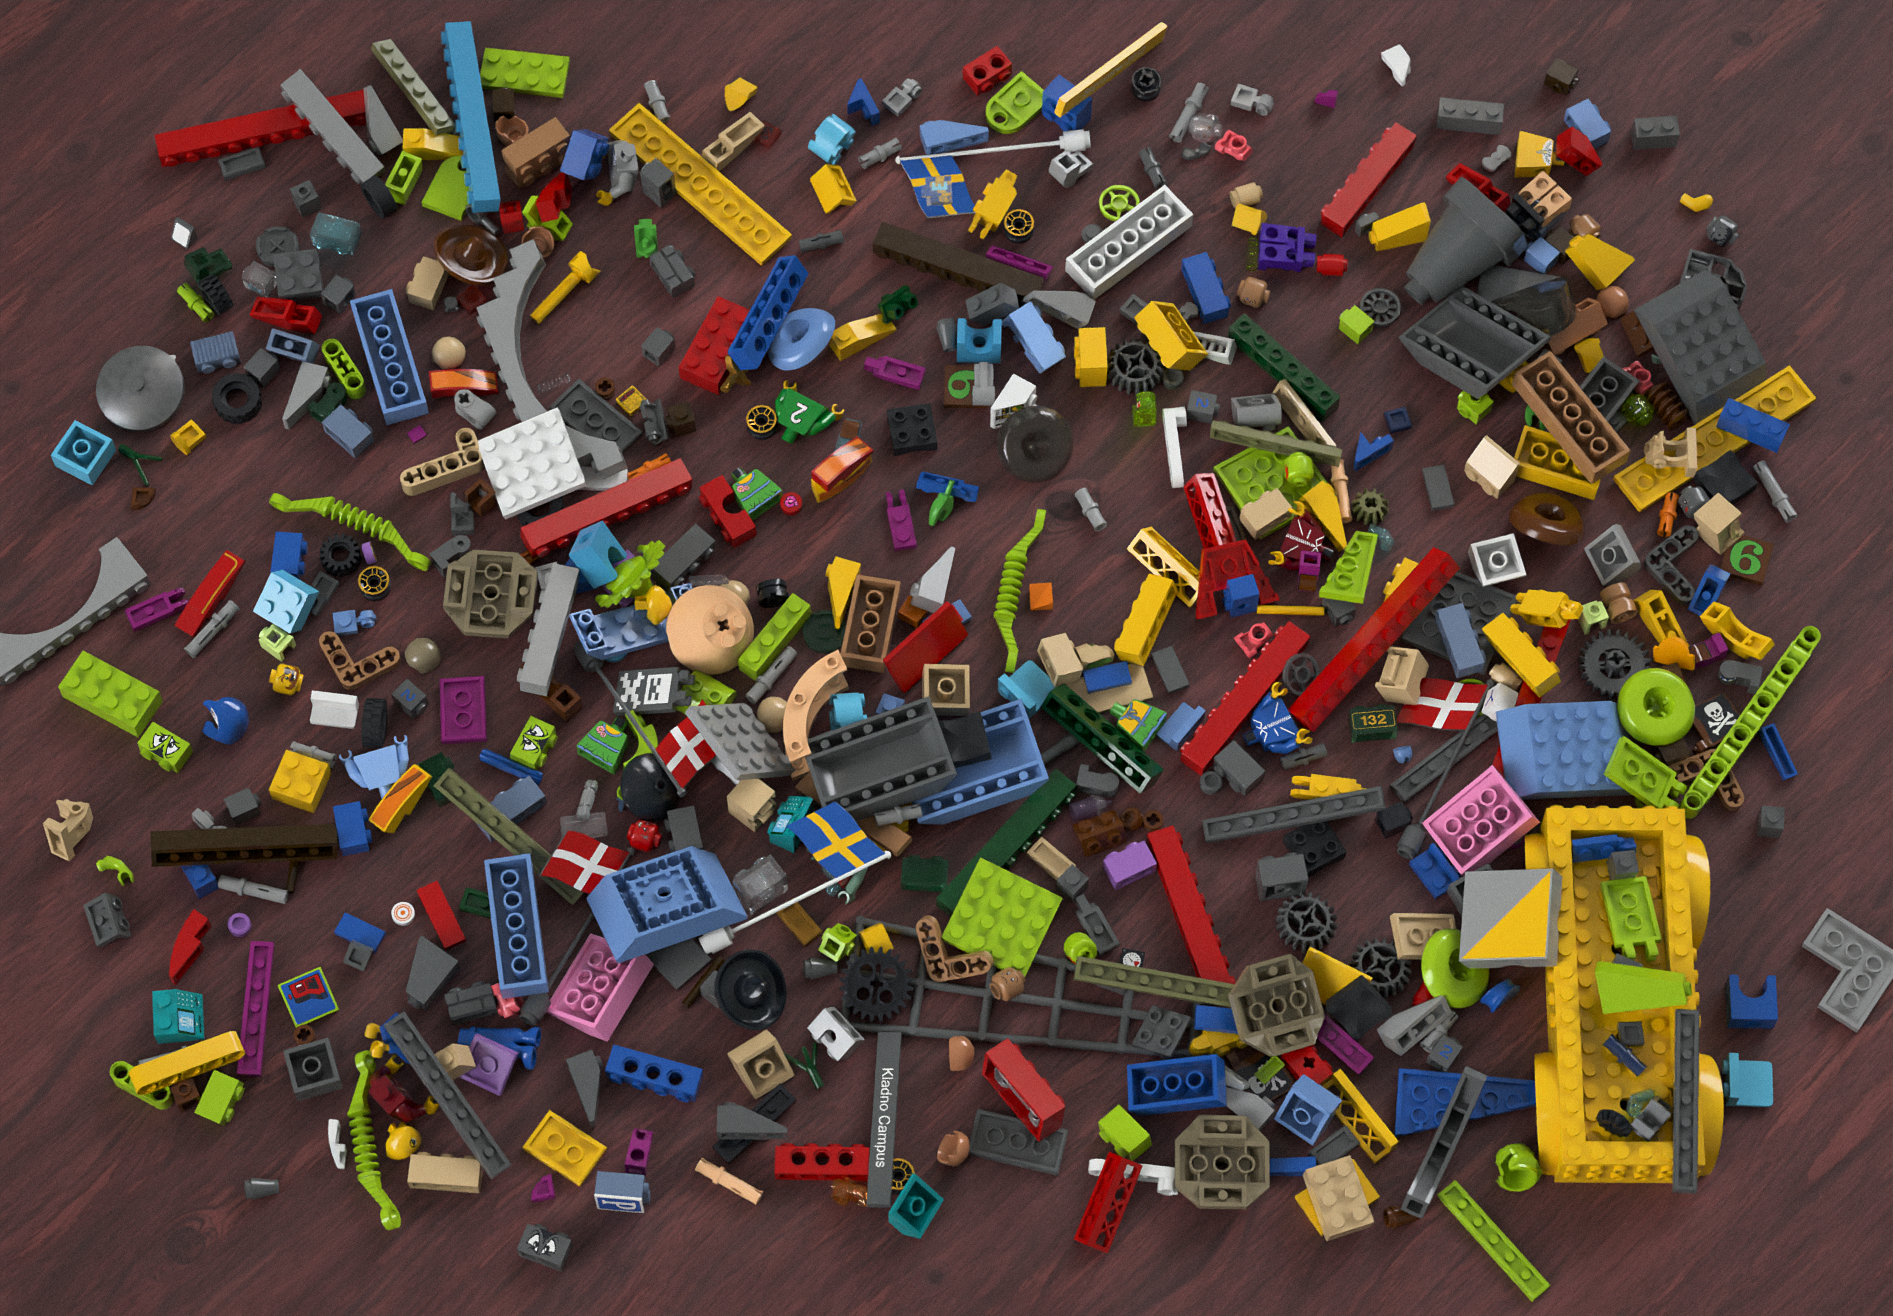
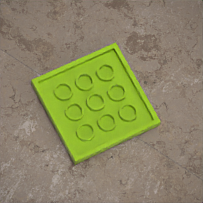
[1213,426,1336,540]
[941,857,1063,977]

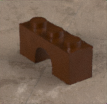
[518,662,583,723]

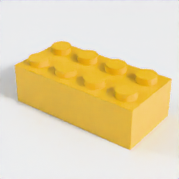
[1514,425,1601,500]

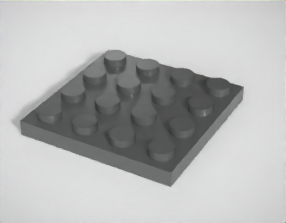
[1401,572,1517,675]

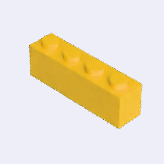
[1114,574,1178,666]
[1482,613,1561,698]

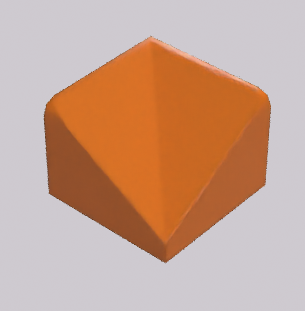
[1029,583,1053,611]
[898,595,928,628]

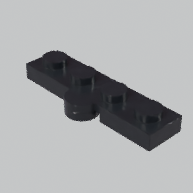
[712,1083,797,1165]

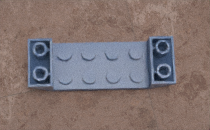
[569,583,693,660]

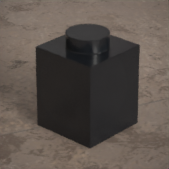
[1375,801,1413,839]

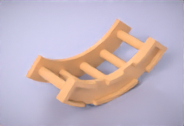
[783,650,849,781]

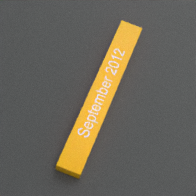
[1055,22,1168,118]

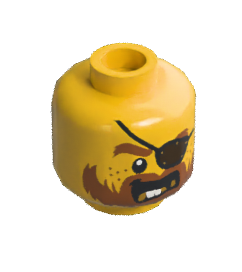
[269,664,303,696]

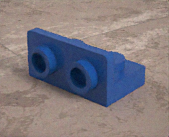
[1409,843,1460,900]

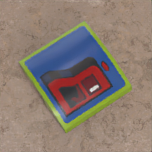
[278,967,339,1028]

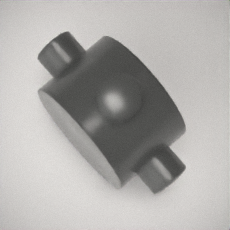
[443,296,460,312]

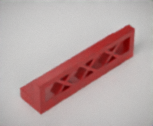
[1183,473,1237,549]
[1074,1152,1143,1253]

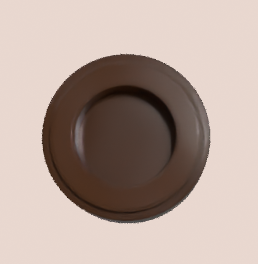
[1120,807,1143,831]

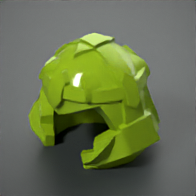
[1495,1143,1542,1192]

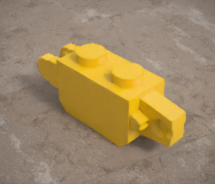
[1290,774,1366,800]
[1188,1031,1248,1057]

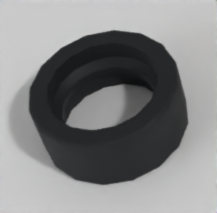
[360,176,397,218]

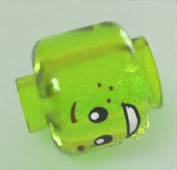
[1621,394,1654,427]

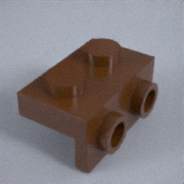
[1620,311,1654,357]
[1072,810,1127,857]

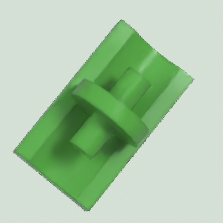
[634,219,658,258]

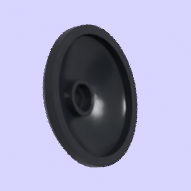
[620,753,681,821]

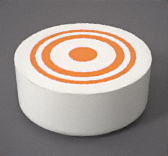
[391,902,415,926]

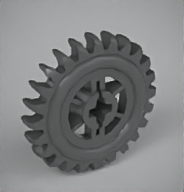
[1577,629,1652,699]

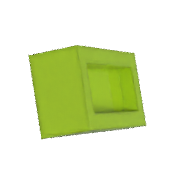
[1254,1056,1285,1085]

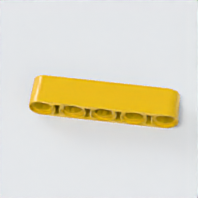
[129,1031,245,1095]

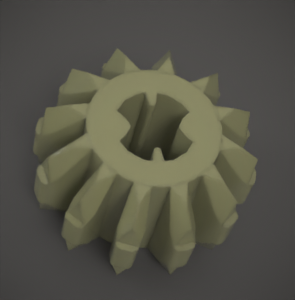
[1351,488,1389,526]

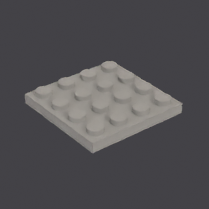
[685,703,796,781]

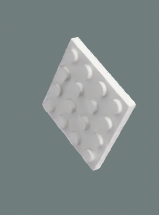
[478,407,587,520]

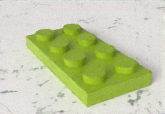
[480,48,570,98]

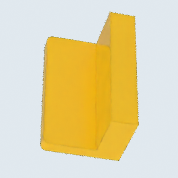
[810,164,857,213]

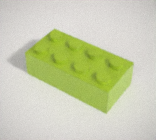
[58,651,163,738]

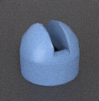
[1393,746,1412,764]

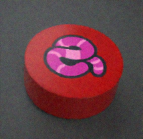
[780,492,802,515]

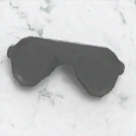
[1182,142,1211,160]

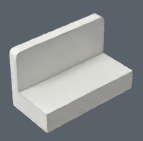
[310,690,359,729]

